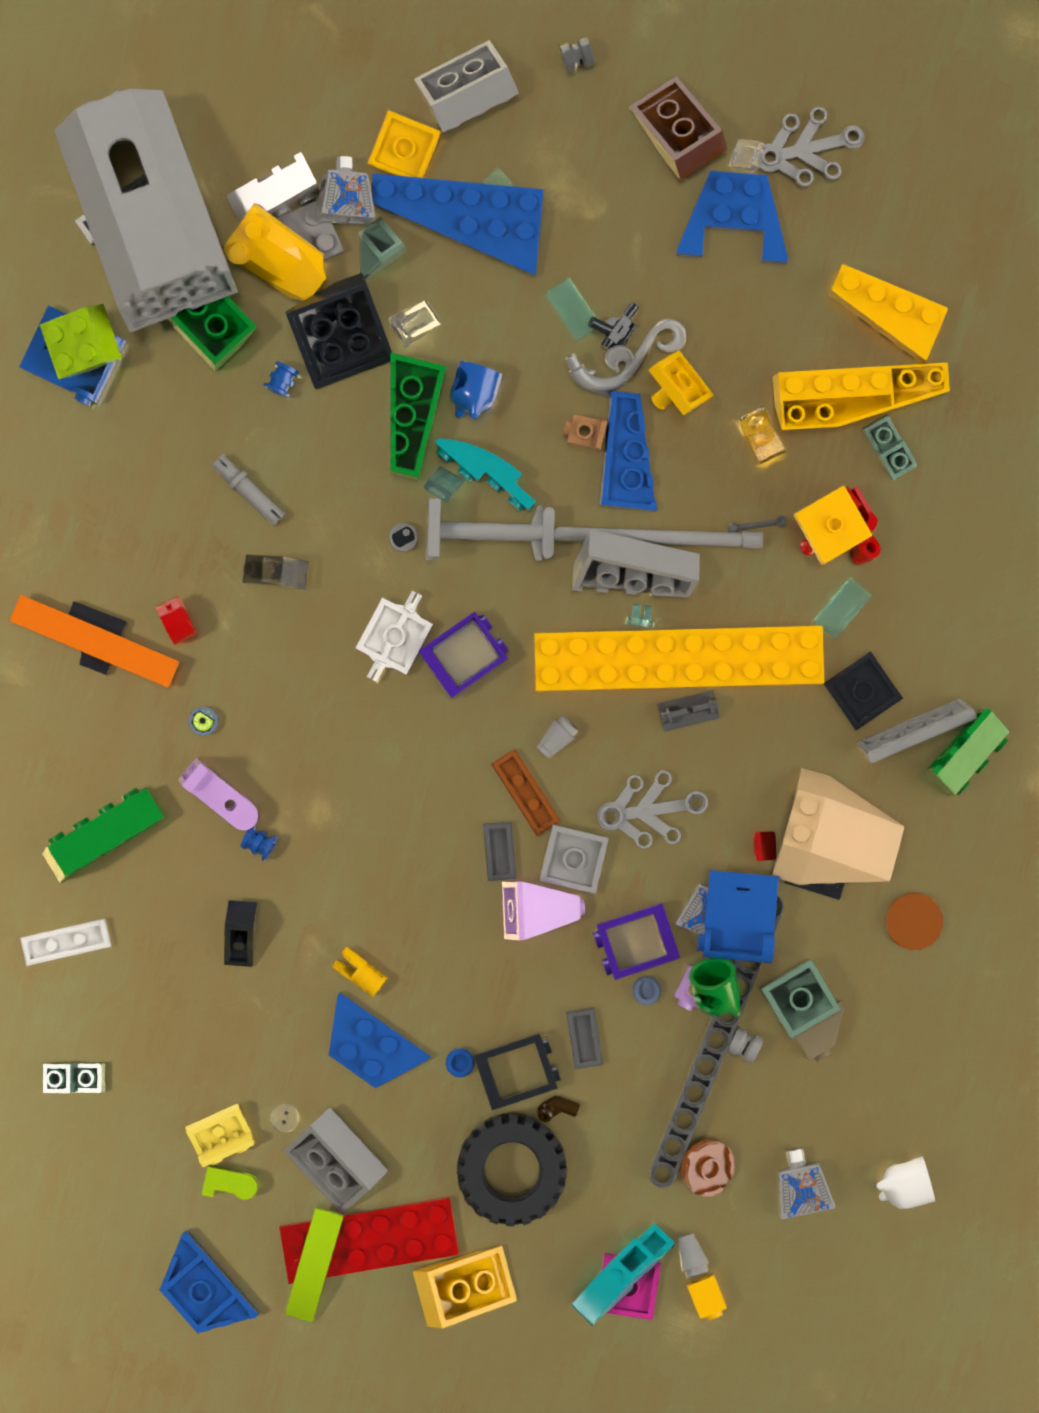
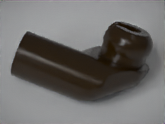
[537,1096,580,1122]

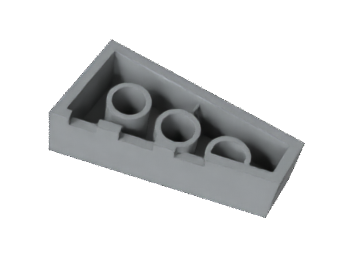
[572,529,700,598]

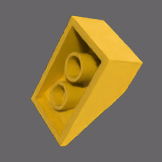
[412,1245,517,1328]

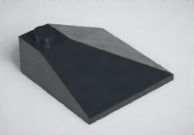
[285,272,392,389]

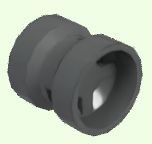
[559,37,595,73]

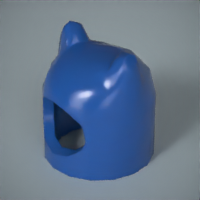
[450,361,503,419]

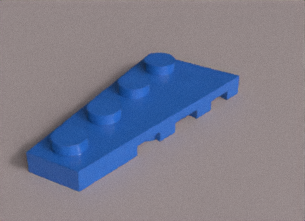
[599,391,657,512]

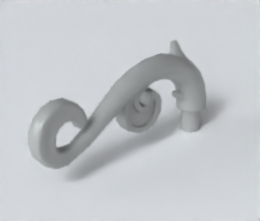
[565,319,686,399]

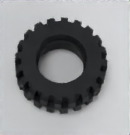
[457,1113,567,1227]

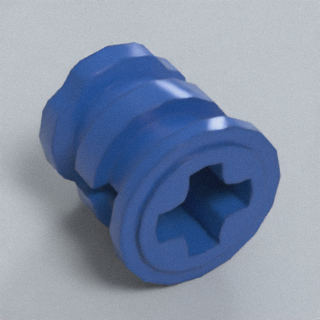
[263,361,299,398]
[240,826,278,862]

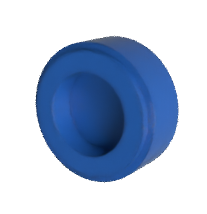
[446,1048,475,1077]

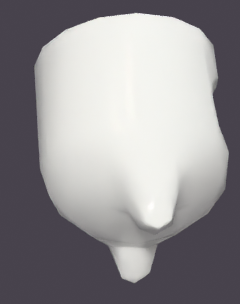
[876,1156,935,1209]

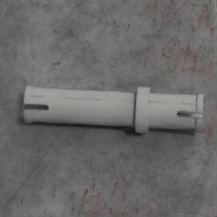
[211,454,286,526]

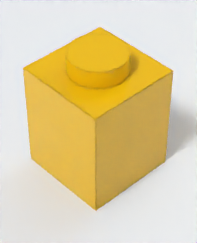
[686,1273,727,1321]

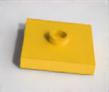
[367,110,442,178]
[793,485,873,565]

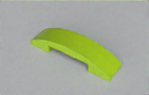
[285,1207,344,1323]

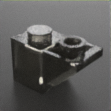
[242,555,309,590]

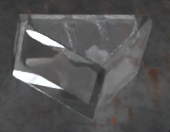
[388,300,441,348]

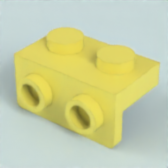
[185,1104,254,1167]

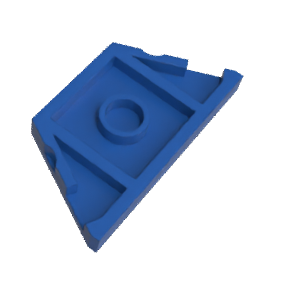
[329,992,430,1088]
[159,1230,259,1333]

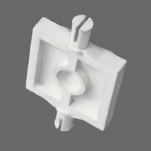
[356,591,433,682]

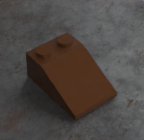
[630,76,728,180]

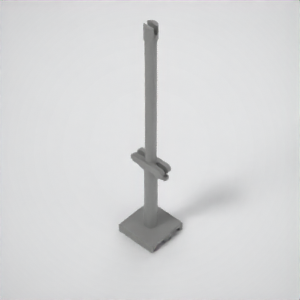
[426,498,763,561]

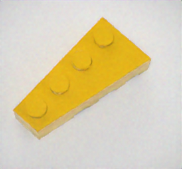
[829,264,948,364]

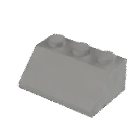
[414,40,519,132]
[283,1107,388,1214]

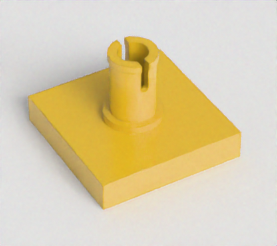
[648,350,714,415]

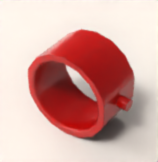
[156,596,197,645]

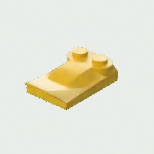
[222,203,326,301]

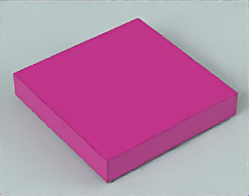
[602,1253,661,1320]

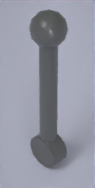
[727,516,787,532]

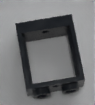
[474,1032,561,1110]

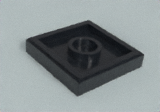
[823,651,903,731]

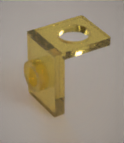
[739,406,786,464]

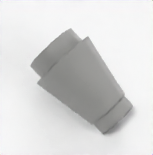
[537,715,579,758]
[678,1234,709,1278]

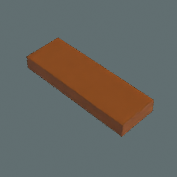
[491,749,561,836]

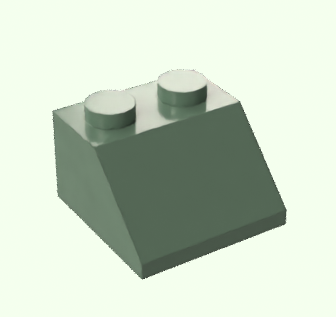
[760,959,841,1039]

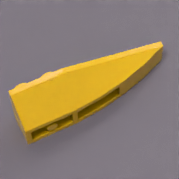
[772,363,950,430]

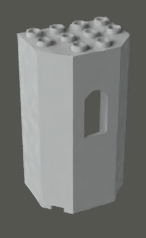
[54,88,238,332]

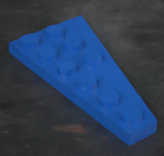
[371,173,544,275]

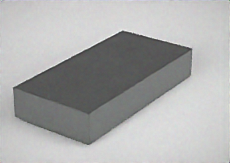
[483,822,516,881]
[566,1008,603,1069]

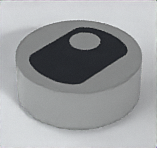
[389,523,418,552]

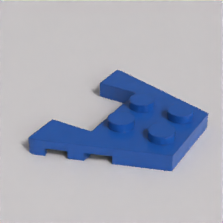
[676,171,788,264]

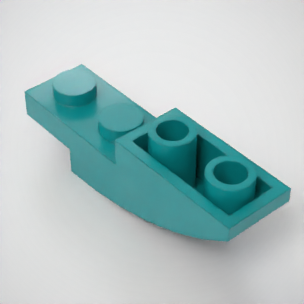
[435,438,536,512]
[572,1223,675,1326]

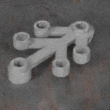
[756,107,864,187]
[597,770,708,849]

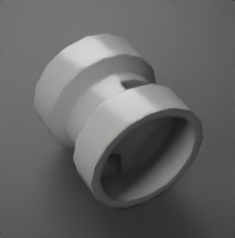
[727,1026,764,1064]

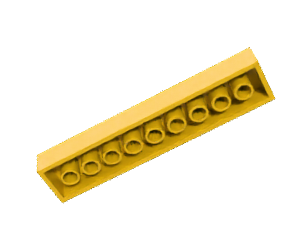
[534,626,824,692]

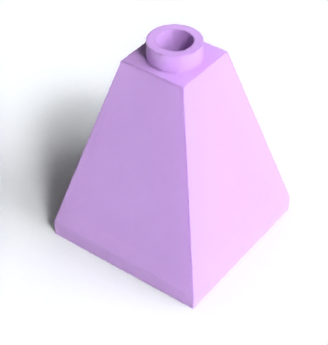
[502,882,585,940]

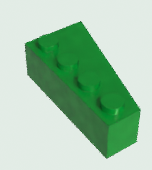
[390,352,446,481]
[42,788,164,883]

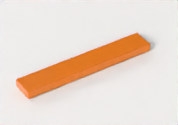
[9,594,180,688]

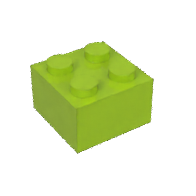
[40,304,122,380]

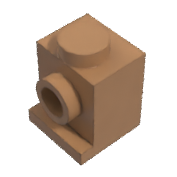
[563,414,607,452]

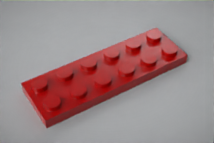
[279,1197,459,1284]

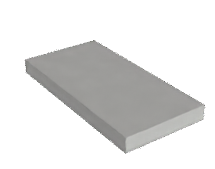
[856,698,977,763]

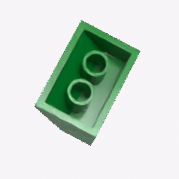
[166,296,257,371]

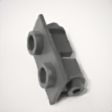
[658,690,720,731]

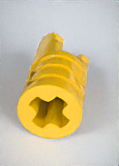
[332,947,387,998]

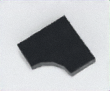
[68,601,128,675]

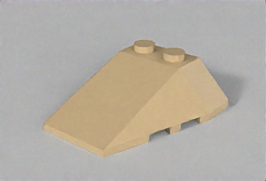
[772,768,904,885]

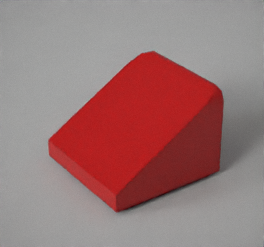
[753,831,777,861]

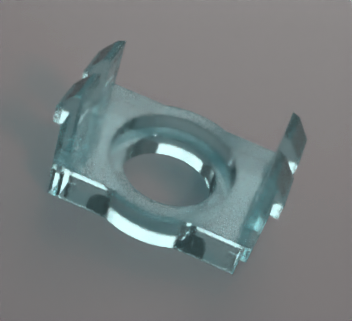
[626,603,655,628]

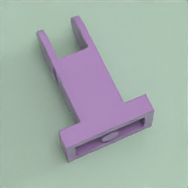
[178,757,258,830]

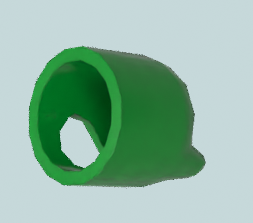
[689,958,740,1017]

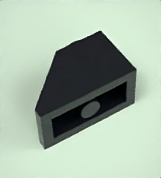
[224,900,257,967]

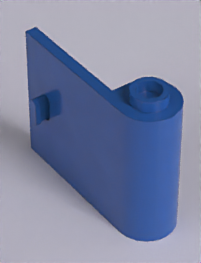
[19,305,126,406]
[697,870,779,963]

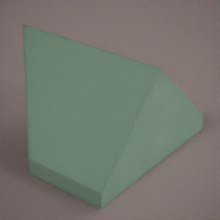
[358,217,406,281]

